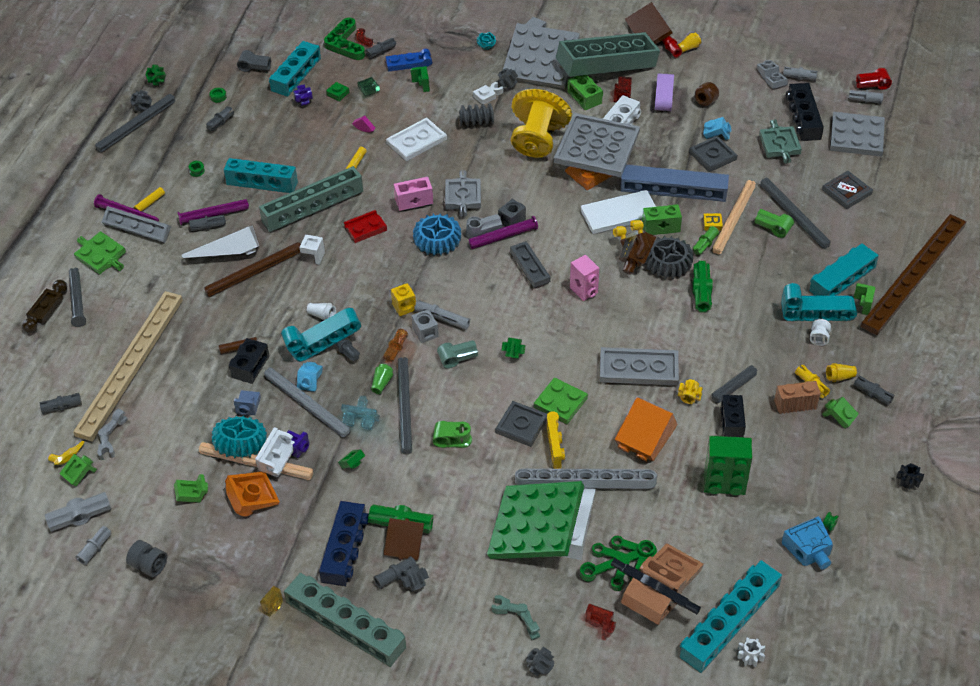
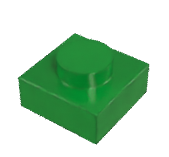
[326,82,350,102]
[338,449,365,469]

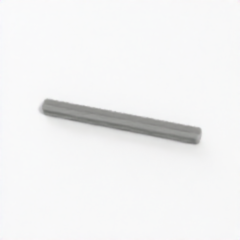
[264,367,350,437]

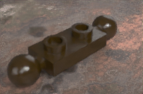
[22,279,68,333]

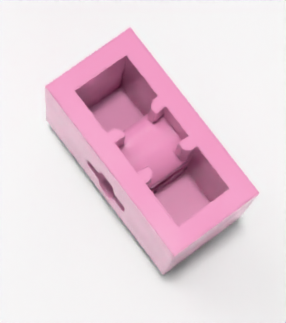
[394,177,433,211]
[570,255,599,301]

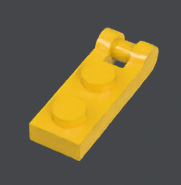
[547,411,565,469]

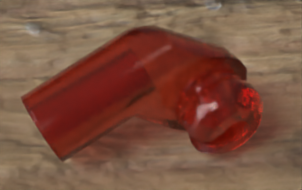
[355,28,373,47]

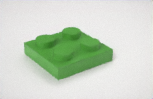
[534,377,588,424]

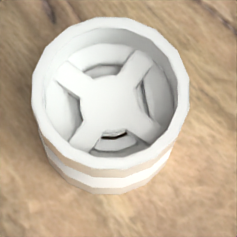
[810,319,831,346]

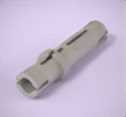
[415,300,470,330]

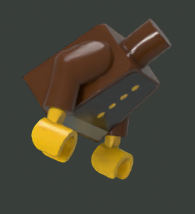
[613,220,656,274]

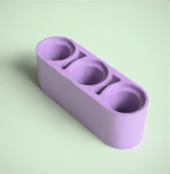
[655,73,674,111]

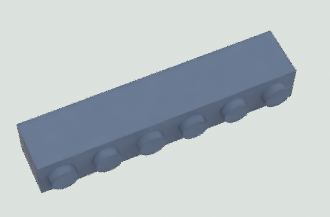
[621,165,729,202]

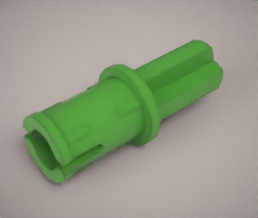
[692,226,719,255]

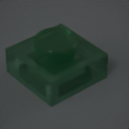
[357,77,380,97]

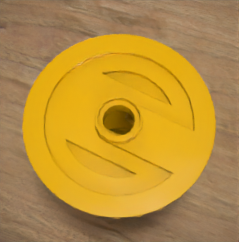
[510,89,572,158]

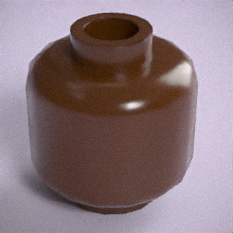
[695,82,719,106]

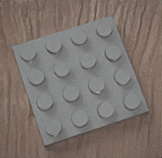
[503,23,580,89]
[554,113,640,177]

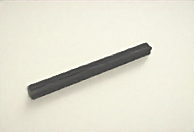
[95,94,175,152]
[760,177,831,249]
[397,357,412,454]

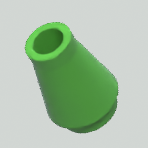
[371,364,393,394]

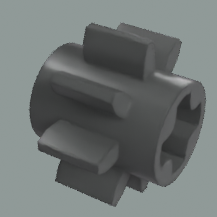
[497,68,518,89]
[130,90,152,112]
[400,564,429,591]
[526,646,554,676]

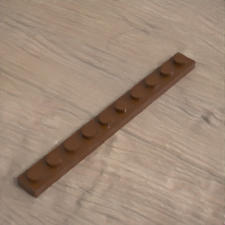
[861,214,967,336]

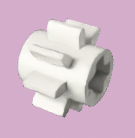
[737,637,765,667]

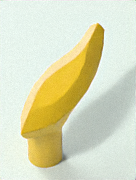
[48,441,85,465]

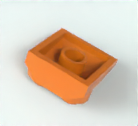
[565,166,612,191]
[225,472,280,516]

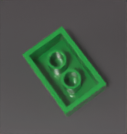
[704,436,752,495]

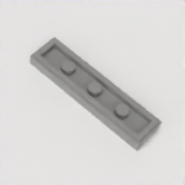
[101,206,171,243]

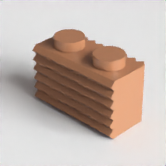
[774,381,821,414]

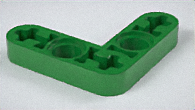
[324,17,365,60]

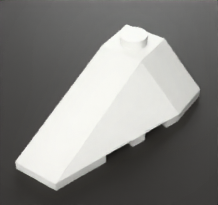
[182,226,259,258]
[561,488,596,560]

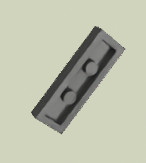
[510,241,551,288]

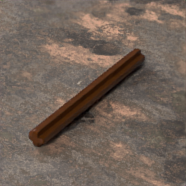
[204,242,301,297]

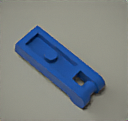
[386,49,433,72]

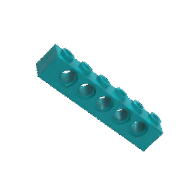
[680,560,782,673]

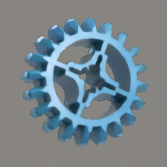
[413,213,461,256]

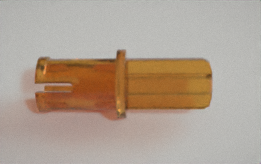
[383,328,408,362]

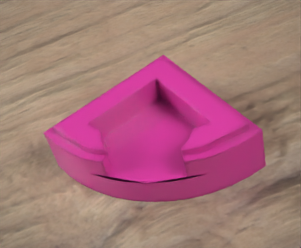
[352,115,375,132]

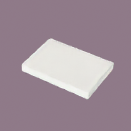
[386,118,447,161]

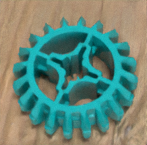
[212,416,267,459]

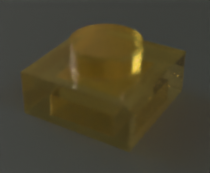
[260,586,283,617]

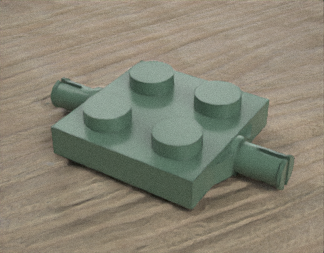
[759,119,802,164]

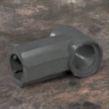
[237,50,272,72]

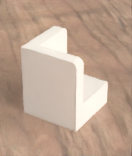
[300,235,325,265]

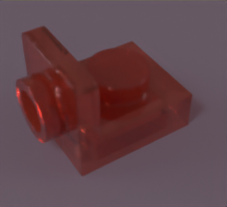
[585,604,616,640]

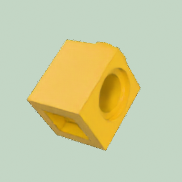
[391,283,416,317]

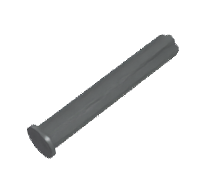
[69,267,86,327]

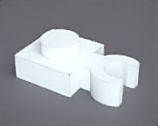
[473,82,503,104]

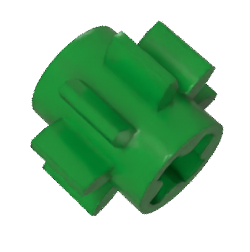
[145,64,166,85]
[501,337,526,358]

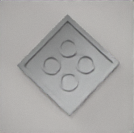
[830,112,885,157]

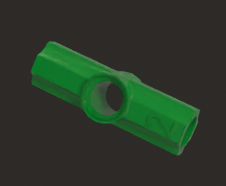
[692,261,713,313]
[368,504,434,534]

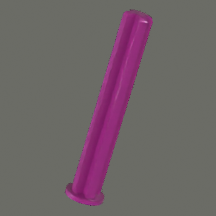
[94,194,159,222]
[177,199,249,226]
[469,216,538,249]

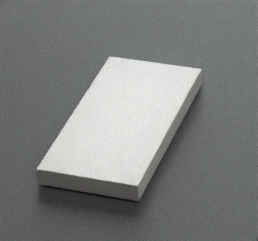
[580,190,656,234]

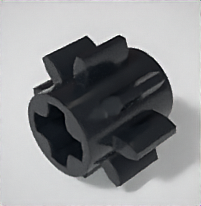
[896,463,924,490]

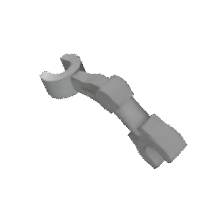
[97,408,128,460]

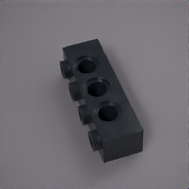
[786,83,824,141]

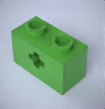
[642,204,682,235]

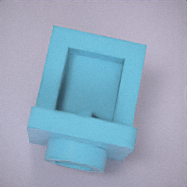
[703,117,732,140]
[297,362,323,391]

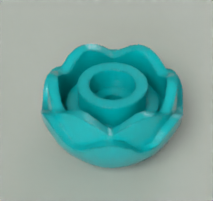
[477,32,496,50]

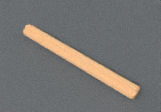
[712,180,756,255]
[199,442,313,480]

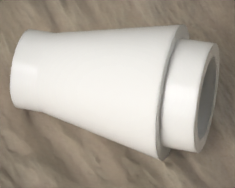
[307,303,336,320]

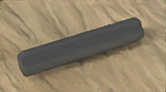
[711,365,758,403]

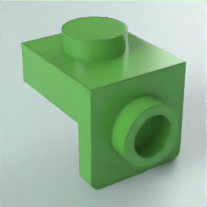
[822,397,859,429]
[174,474,208,502]

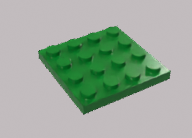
[487,481,584,559]

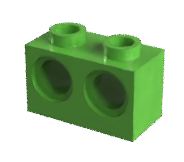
[568,75,603,111]

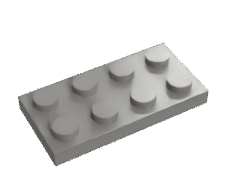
[600,347,679,385]

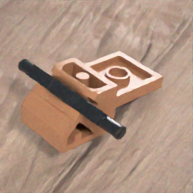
[611,543,704,625]

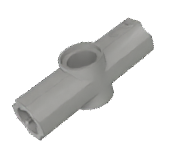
[45,492,111,532]

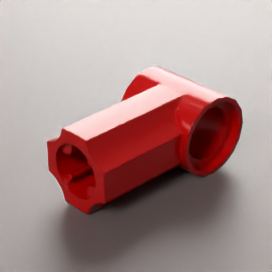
[856,68,892,90]

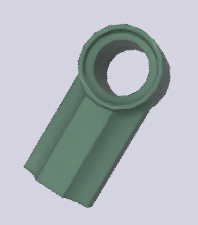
[437,340,478,369]

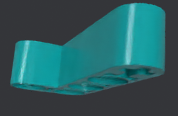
[781,283,857,321]
[281,308,361,362]

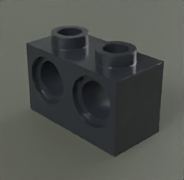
[229,338,270,384]
[720,395,746,438]

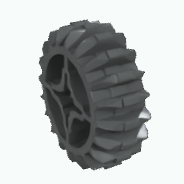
[645,235,694,279]

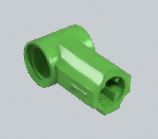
[755,209,794,238]

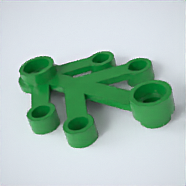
[580,536,657,591]

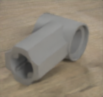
[466,214,502,239]

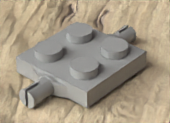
[445,170,481,217]

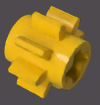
[678,379,703,404]

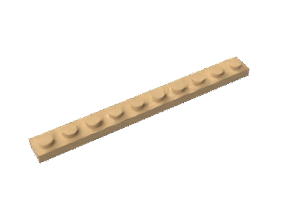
[73,291,183,442]

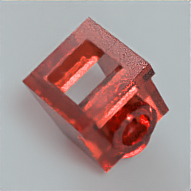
[614,77,632,102]

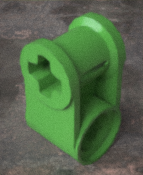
[433,421,472,448]

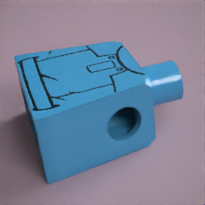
[782,516,833,570]

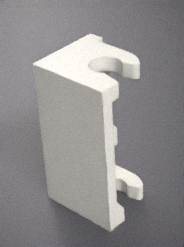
[255,427,294,477]

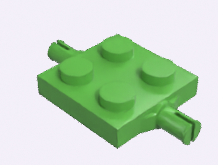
[74,231,126,275]

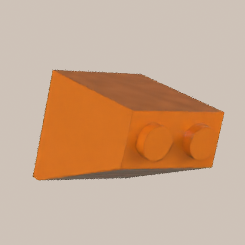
[615,397,678,461]

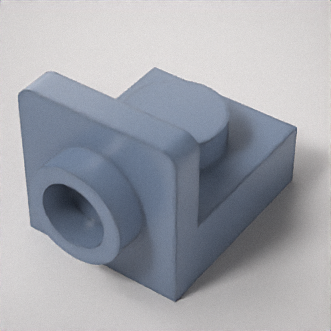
[234,390,261,415]

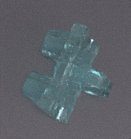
[341,396,380,430]

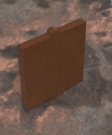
[384,518,424,560]

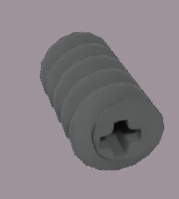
[459,103,494,127]

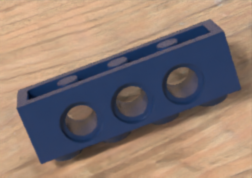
[319,501,369,587]

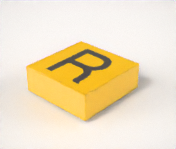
[703,213,723,231]

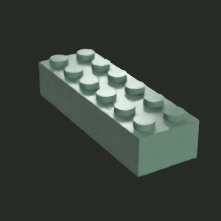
[556,32,660,77]

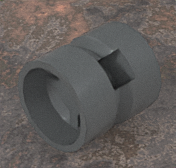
[126,540,168,577]

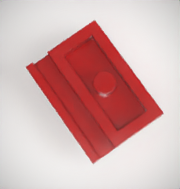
[344,210,387,243]

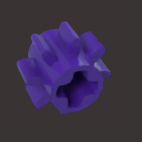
[293,84,313,106]

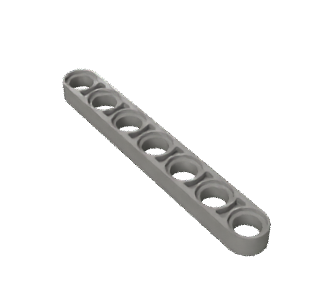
[515,468,657,489]

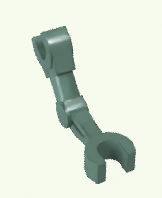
[491,595,540,640]

